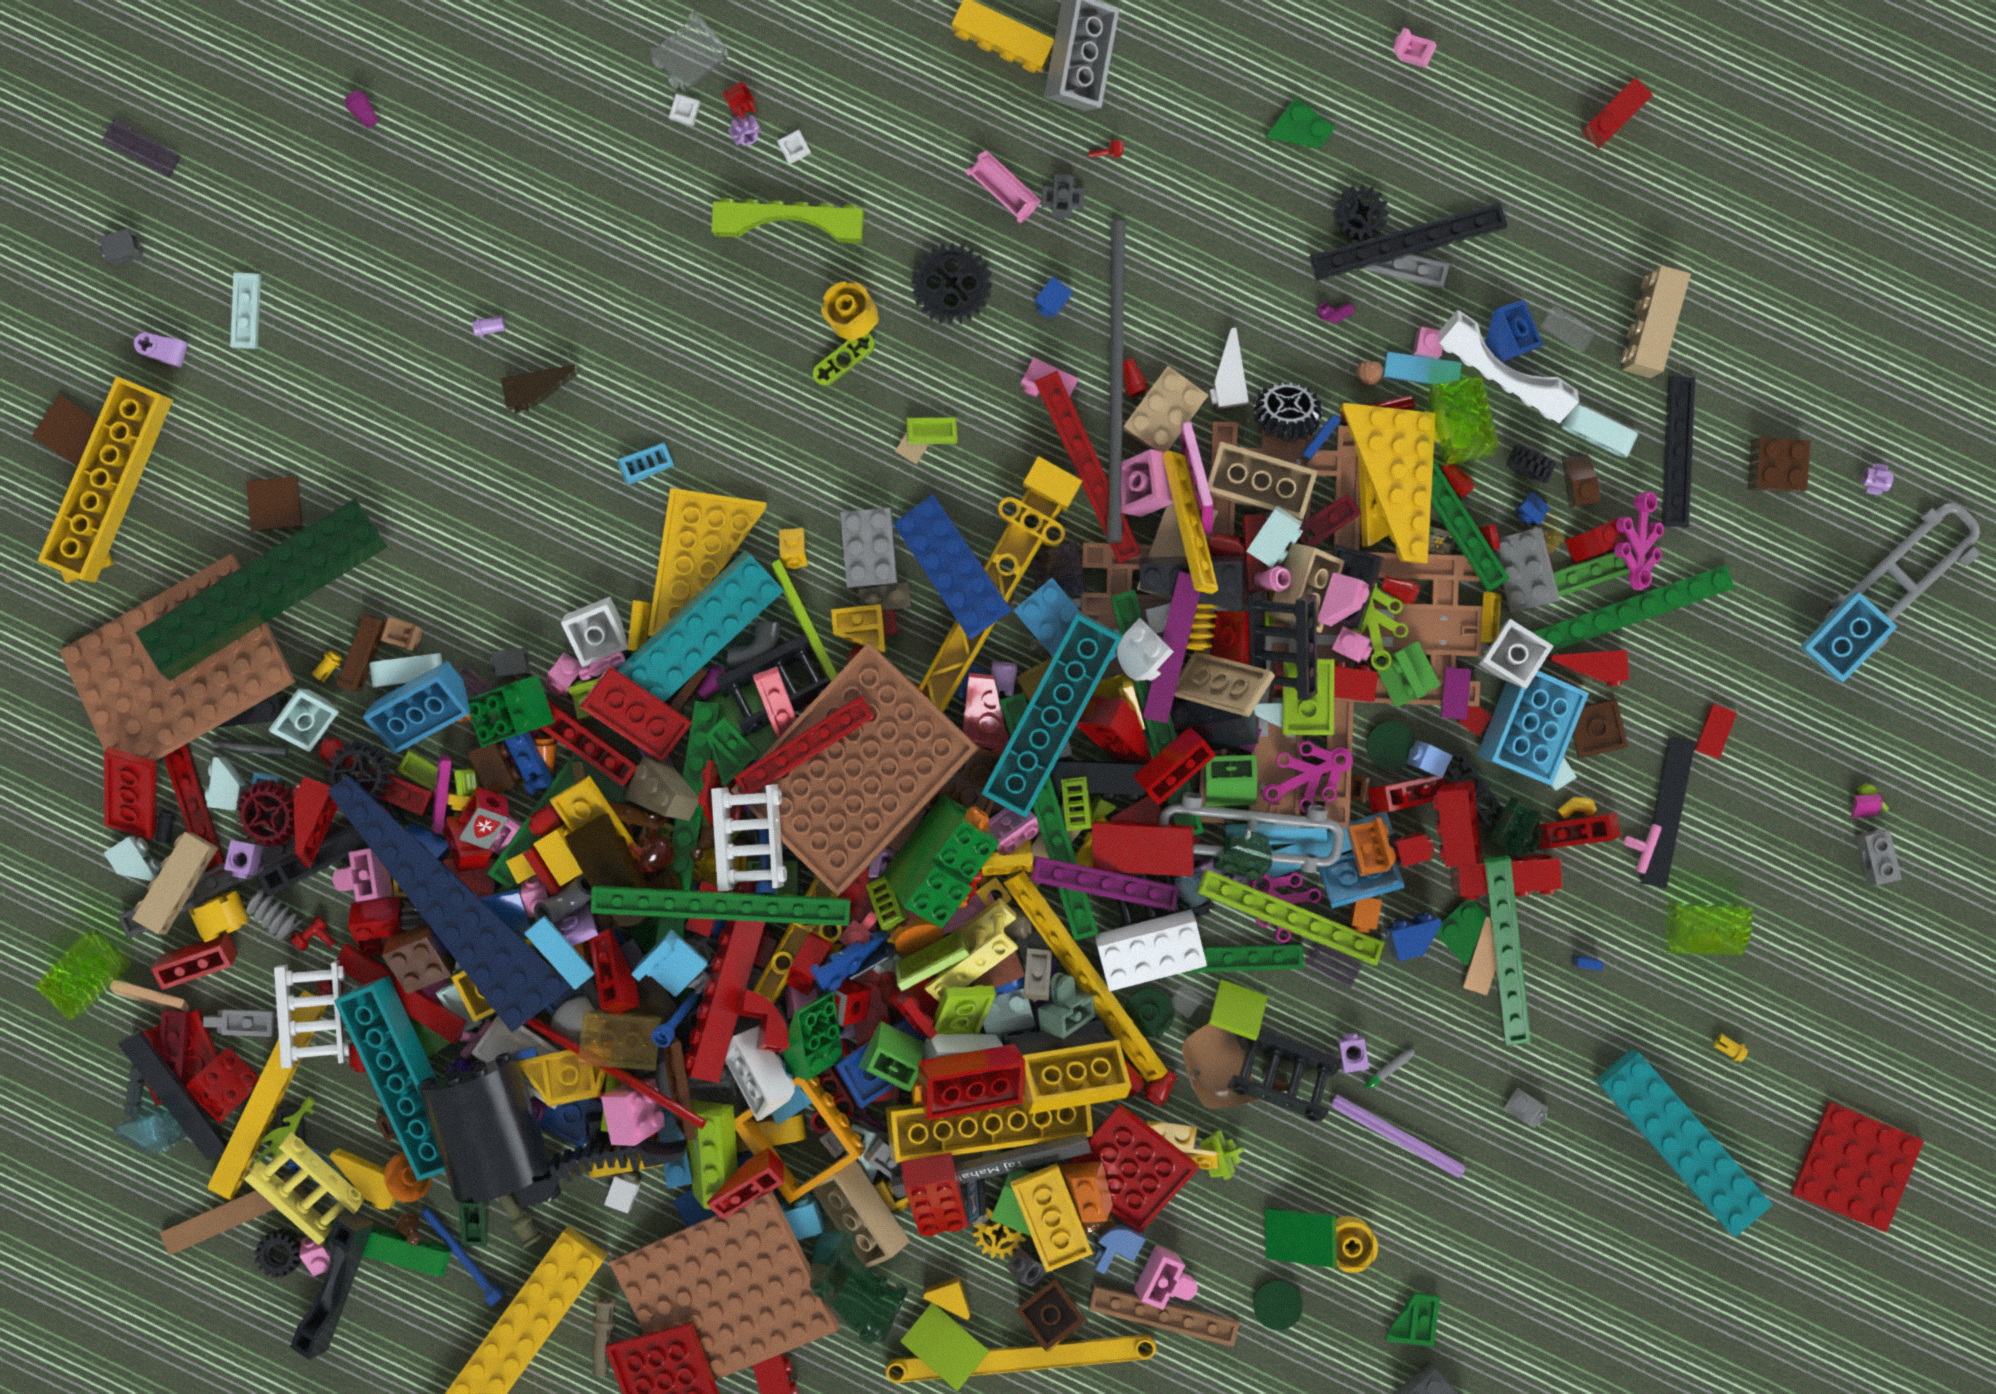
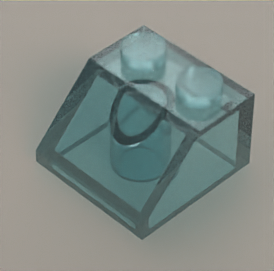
[113,1110,186,1154]

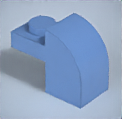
[1093,1224,1146,1274]

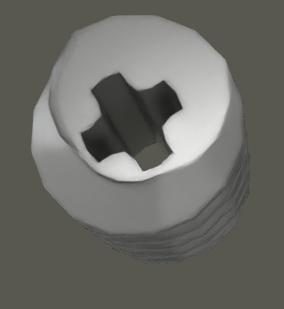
[246,887,302,941]

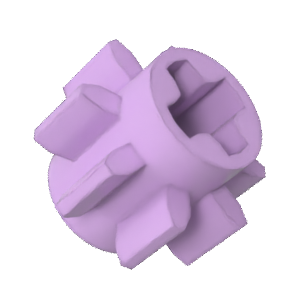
[728,115,761,146]
[1861,463,1893,495]

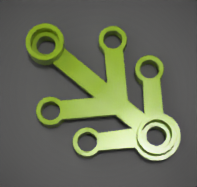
[1352,583,1408,671]

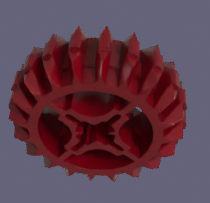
[235,780,295,847]

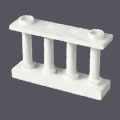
[711,784,787,891]
[274,960,350,1069]

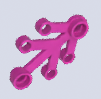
[1615,492,1664,590]
[1261,741,1353,813]
[1248,872,1322,943]

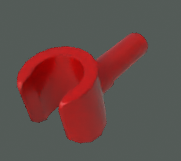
[1088,140,1124,158]

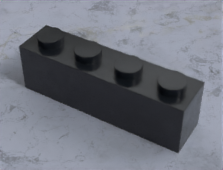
[1050,760,1146,799]
[1001,1015,1106,1055]

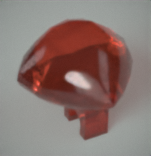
[629,834,675,872]

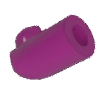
[1317,301,1355,323]

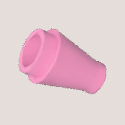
[1254,566,1291,592]

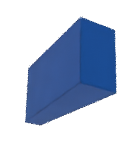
[510,1046,538,1059]

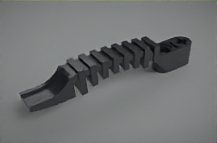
[513,1137,689,1206]

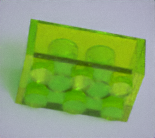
[1428,376,1499,465]
[34,930,132,1021]

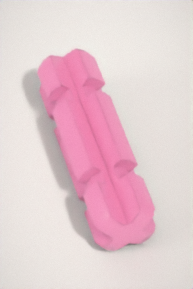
[578,652,626,681]

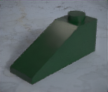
[458,1198,489,1246]

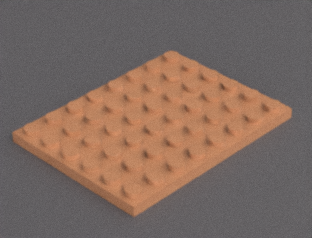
[59,554,295,761]
[731,642,979,896]
[609,1191,841,1381]

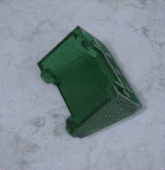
[810,1230,908,1344]

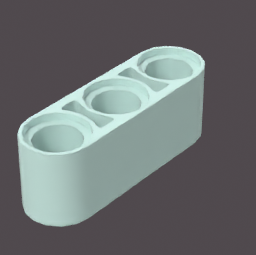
[1562,404,1638,458]
[369,653,442,688]

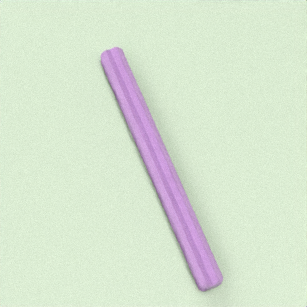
[1330,1095,1465,1178]

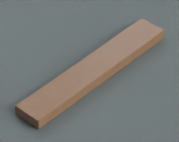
[159,1174,307,1255]
[1088,1284,1240,1347]

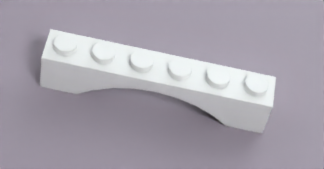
[1439,310,1579,423]

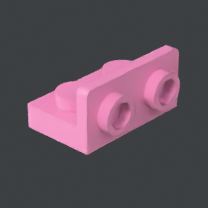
[1021,357,1078,397]
[989,808,1040,855]

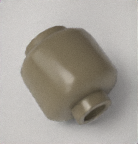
[1004,906,1035,940]

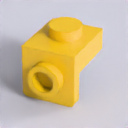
[779,528,808,569]

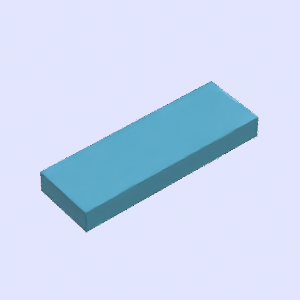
[1383,352,1462,388]
[524,915,595,990]

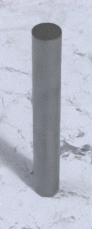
[211,739,288,757]

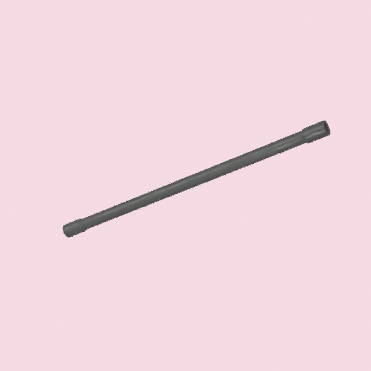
[1107,220,1126,543]

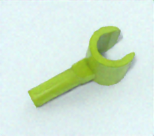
[1857,783,1889,812]

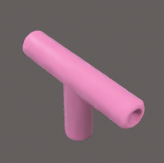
[1624,824,1662,874]
[458,1018,494,1059]

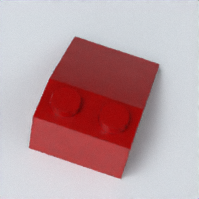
[1076,695,1152,764]
[293,777,339,868]

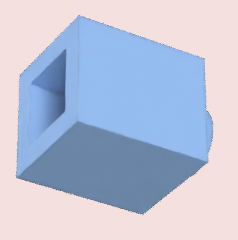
[1406,740,1452,778]

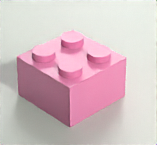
[1121,449,1174,517]
[601,1078,665,1146]

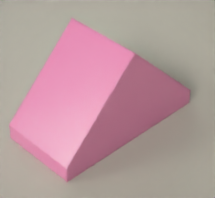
[491,815,522,856]

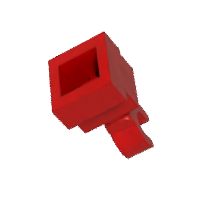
[722,81,756,119]

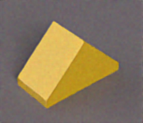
[923,1276,971,1320]

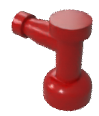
[289,915,336,951]

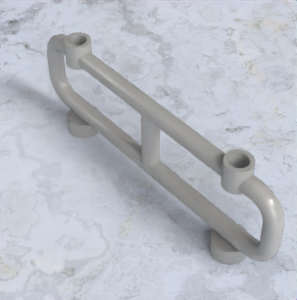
[1824,503,1980,653]
[1158,792,1344,873]

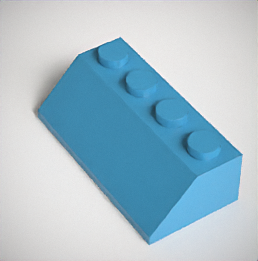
[363,661,471,754]

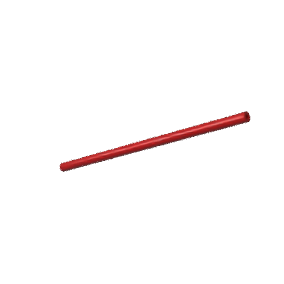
[526,1017,706,1129]

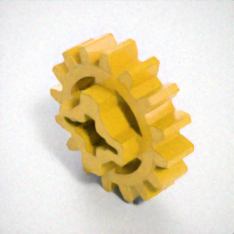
[973,1206,1026,1260]

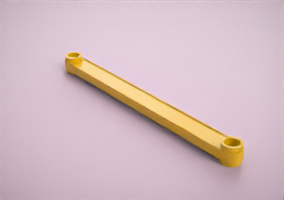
[885,1334,1156,1383]

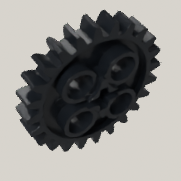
[911,243,992,326]

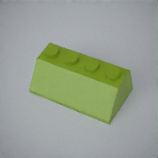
[689,1100,738,1209]

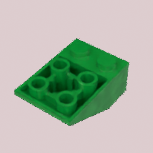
[468,675,555,748]
[783,991,843,1081]

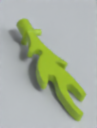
[253,1096,316,1166]

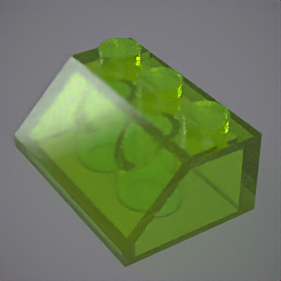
[1667,903,1752,955]

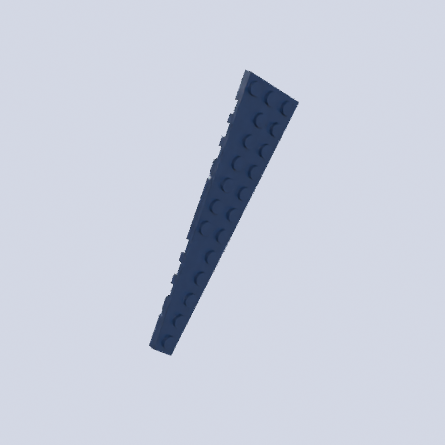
[327,776,572,1033]

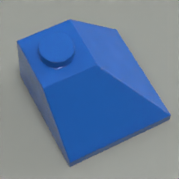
[1485,300,1544,363]

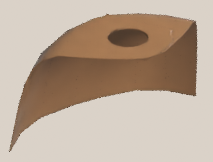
[1182,1024,1258,1109]

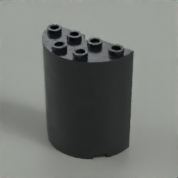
[417,1052,551,1203]

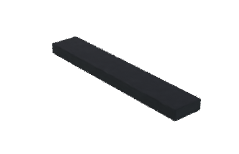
[1662,376,1696,528]
[1640,736,1696,888]
[118,1030,228,1160]

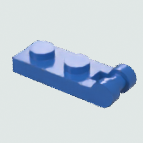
[504,732,553,794]

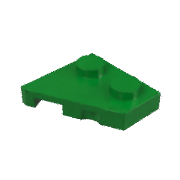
[1265,98,1335,150]
[705,717,760,787]
[1436,900,1486,966]
[1385,1292,1440,1347]

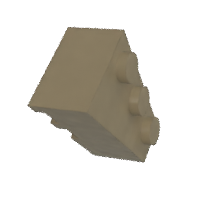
[623,756,698,821]

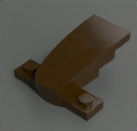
[565,814,684,932]

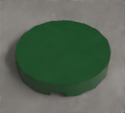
[1366,721,1416,770]
[1125,987,1175,1037]
[1253,1279,1303,1330]

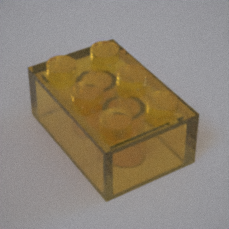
[578,1010,662,1070]

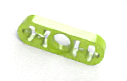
[813,333,875,386]

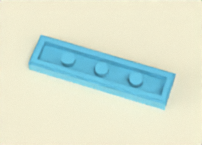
[1226,823,1328,846]

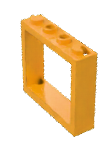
[734,1076,866,1204]

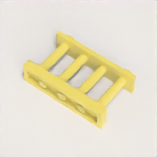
[925,898,1018,1002]
[244,1132,365,1245]

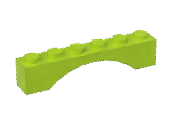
[711,198,864,244]

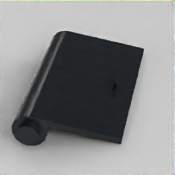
[579,937,693,1079]

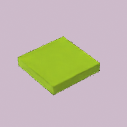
[1208,979,1268,1041]

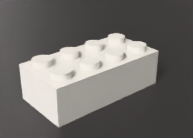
[1095,909,1207,991]

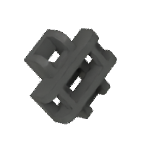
[1041,174,1085,219]

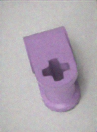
[134,333,188,367]
[991,661,1017,697]

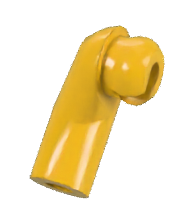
[1557,797,1597,820]

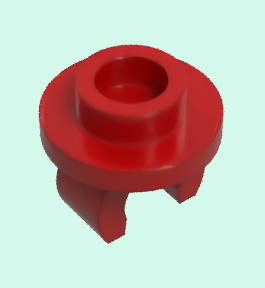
[316,979,344,996]

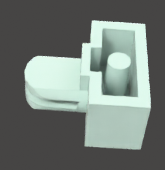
[1247,506,1303,568]

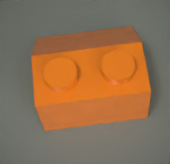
[1058,1161,1113,1223]

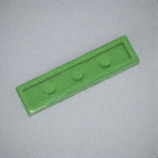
[1553,545,1646,596]

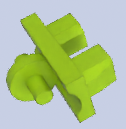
[1200,1129,1244,1180]

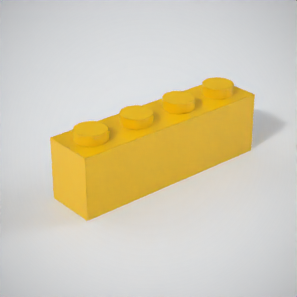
[952,0,1055,73]

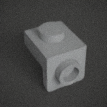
[1504,1088,1548,1128]

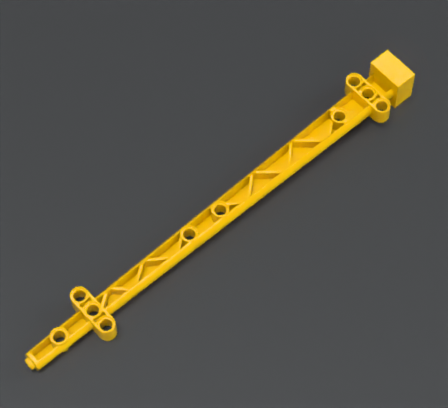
[753,456,1082,1005]

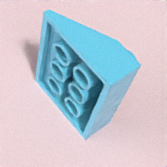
[1477,671,1589,786]

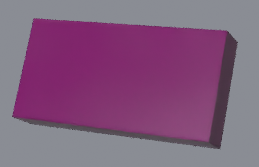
[1440,667,1471,720]

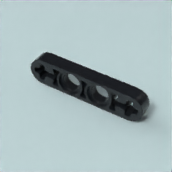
[1446,752,1512,835]

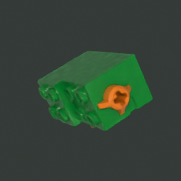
[883,794,1000,928]

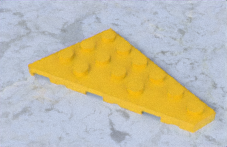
[1340,403,1436,564]
[648,488,767,636]

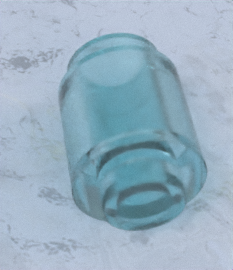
[1175,870,1208,908]

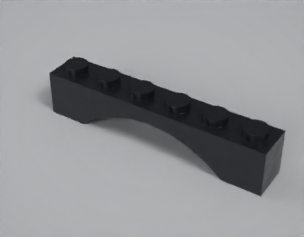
[257,803,408,896]
[290,1212,374,1360]

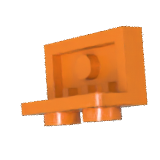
[1346,817,1396,876]

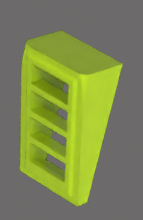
[454,768,484,796]
[1061,776,1093,831]
[866,876,909,931]

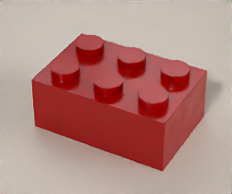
[1433,781,1482,867]

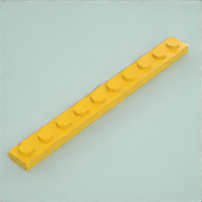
[1003,870,1168,1082]

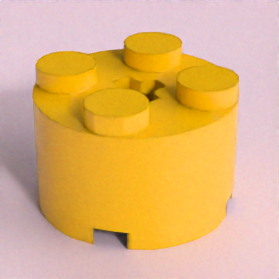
[821,281,879,342]
[189,890,249,942]
[1336,1216,1378,1273]

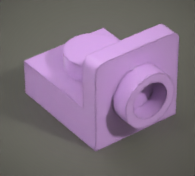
[868,846,898,885]

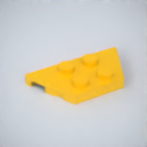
[1358,457,1391,547]
[519,1040,615,1107]

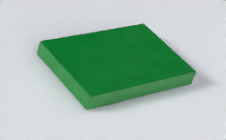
[1265,1208,1337,1268]

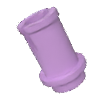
[472,315,506,338]

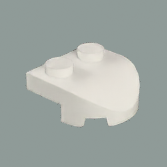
[1117,618,1174,682]

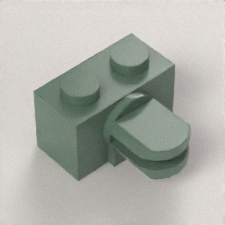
[1038,973,1095,1039]

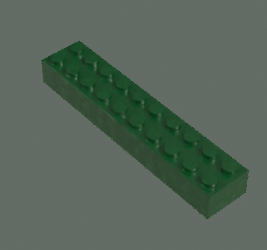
[135,498,388,681]

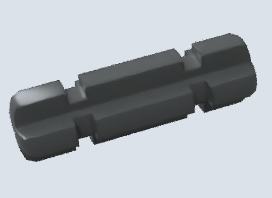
[124,1067,144,1116]

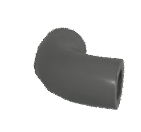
[727,622,781,670]
[534,873,592,924]

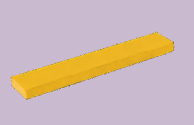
[1162,450,1218,594]

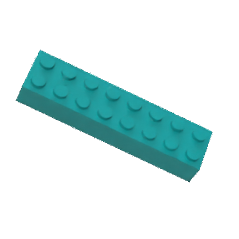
[617,550,784,702]
[981,612,1123,818]
[334,975,445,1181]
[1595,1049,1773,1238]

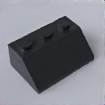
[1171,701,1259,751]

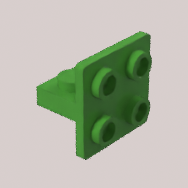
[1376,641,1440,707]

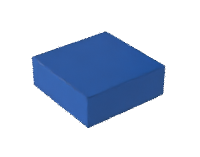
[1572,955,1604,971]

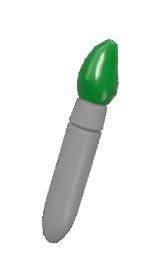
[1364,1049,1415,1089]

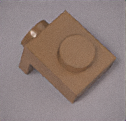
[379,616,422,651]

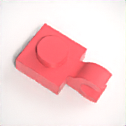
[838,910,877,947]

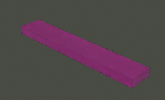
[1143,570,1200,723]
[1030,856,1180,911]

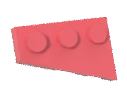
[962,673,1009,749]

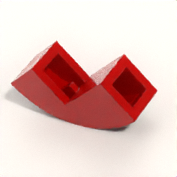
[736,990,789,1053]

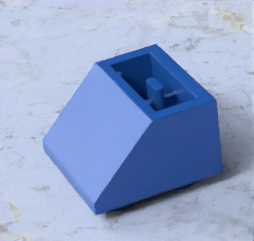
[1384,912,1442,962]

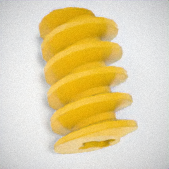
[1186,602,1219,652]

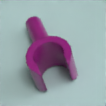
[852,1106,885,1131]

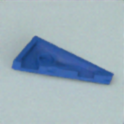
[809,930,891,994]

